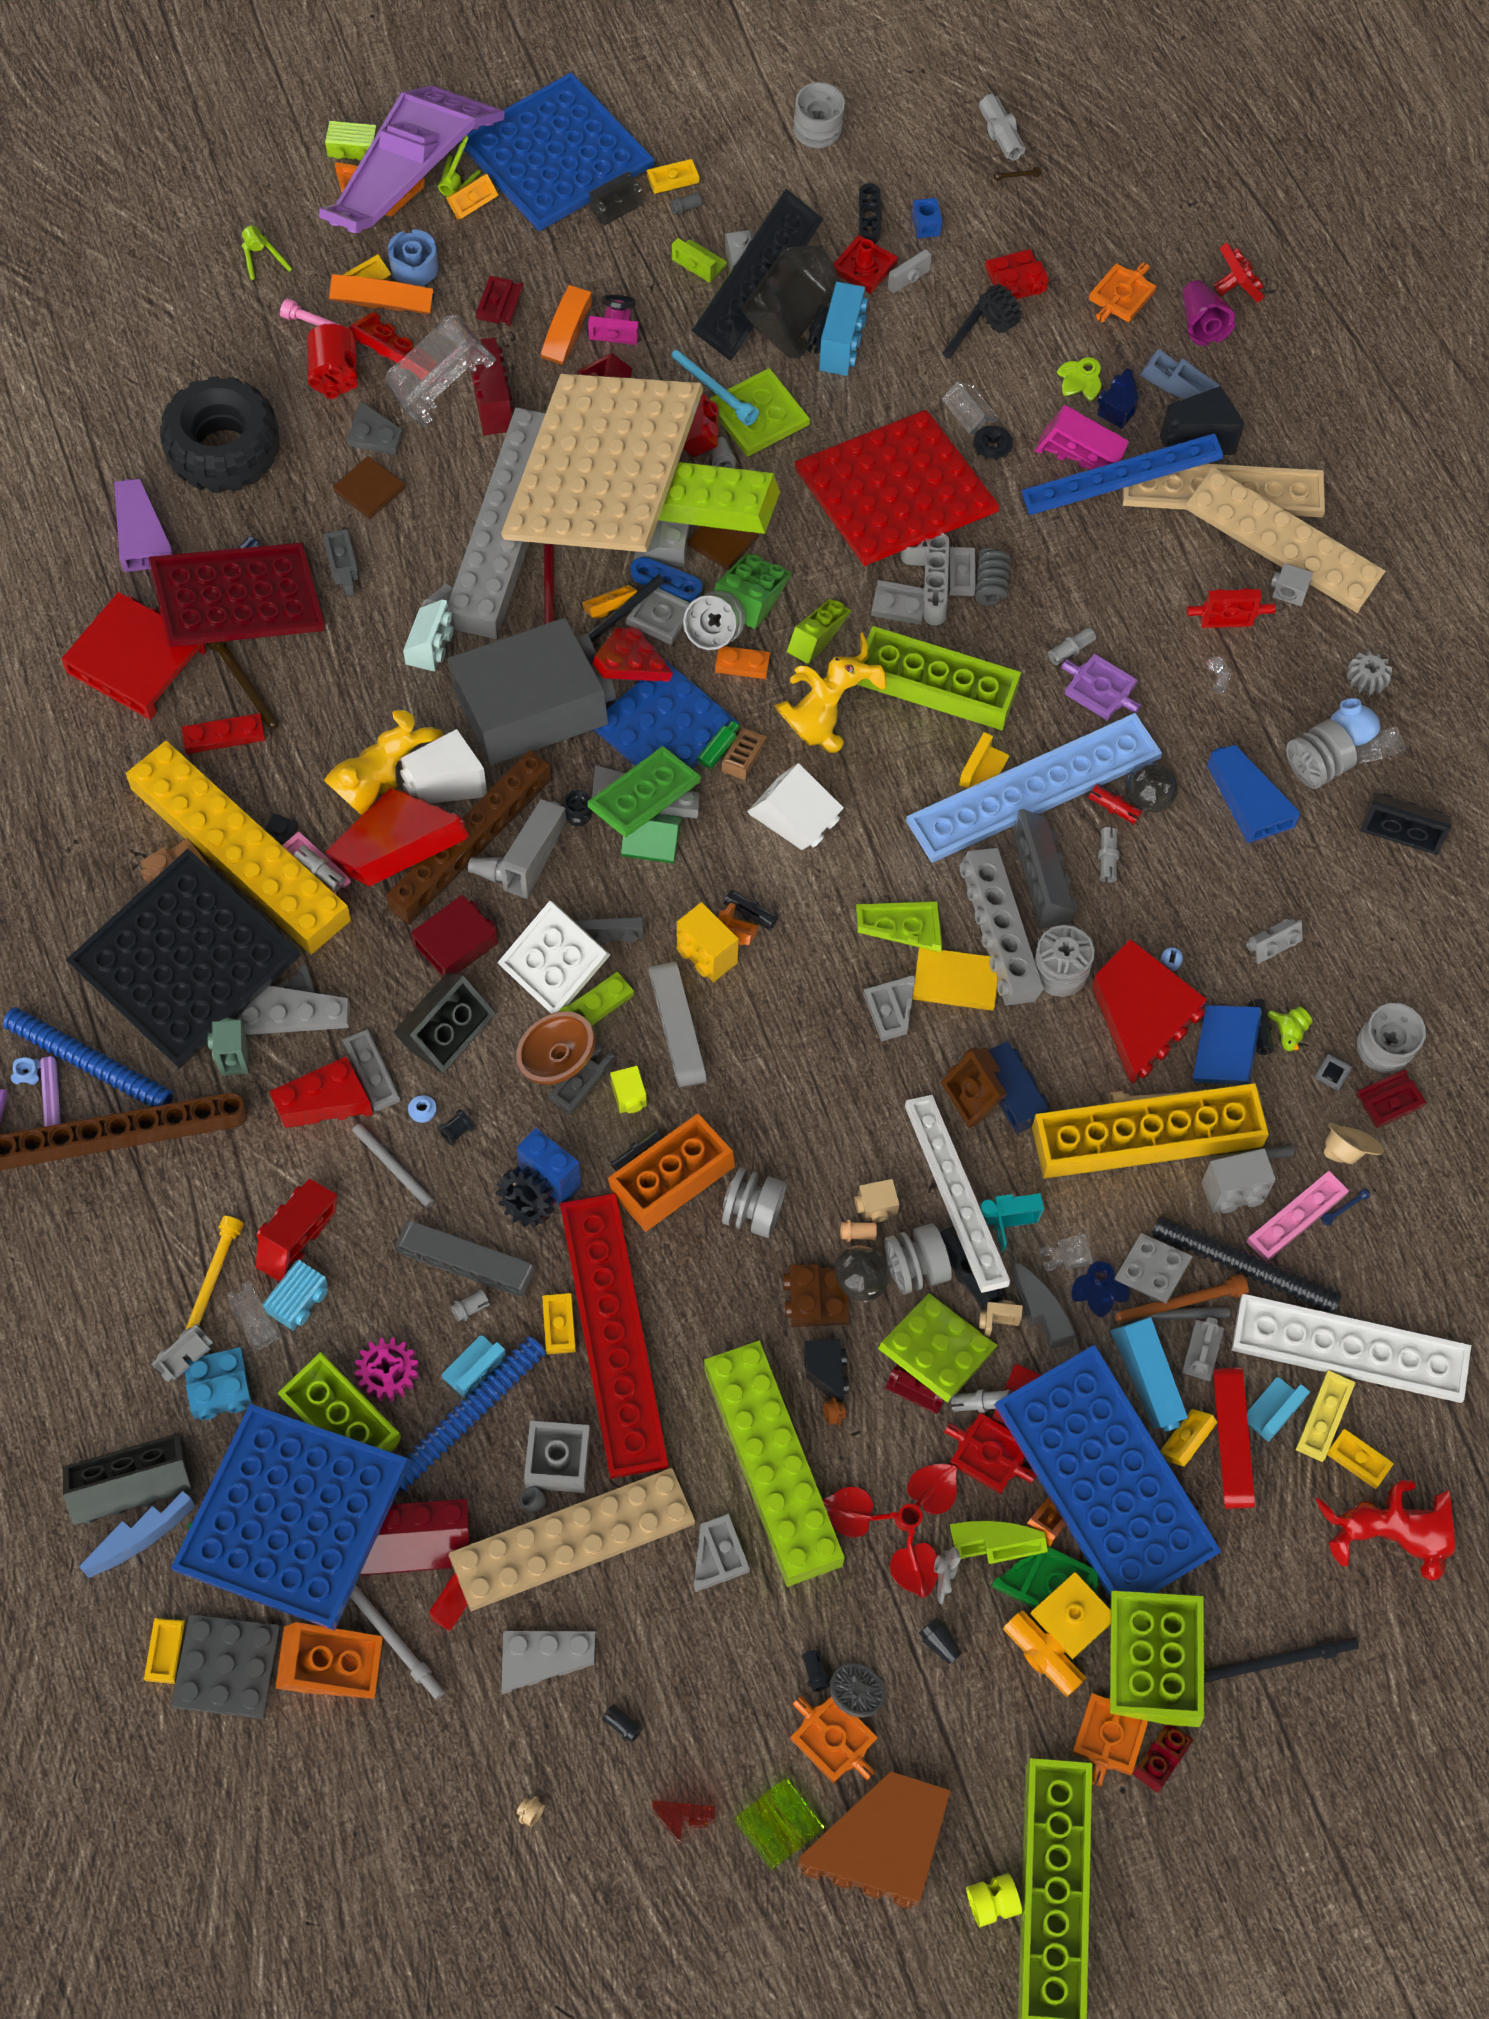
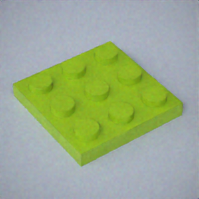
[709,368,810,457]
[878,1293,998,1403]

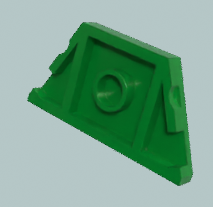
[991,1546,1099,1639]

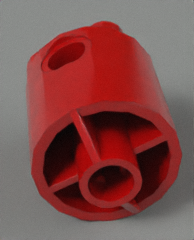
[307,324,358,399]

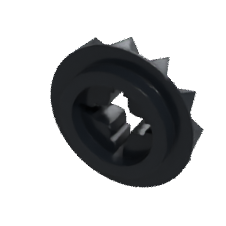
[973,426,1013,461]

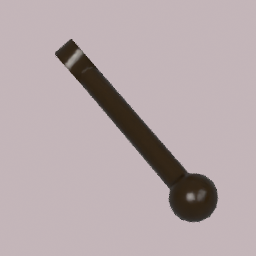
[993,167,1041,181]

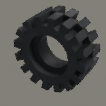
[978,284,1022,333]

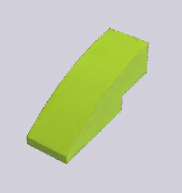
[950,1521,1048,1564]

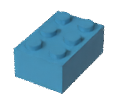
[819,282,868,376]

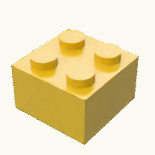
[676,902,739,983]

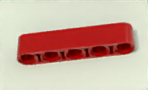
[1213,1367,1255,1509]

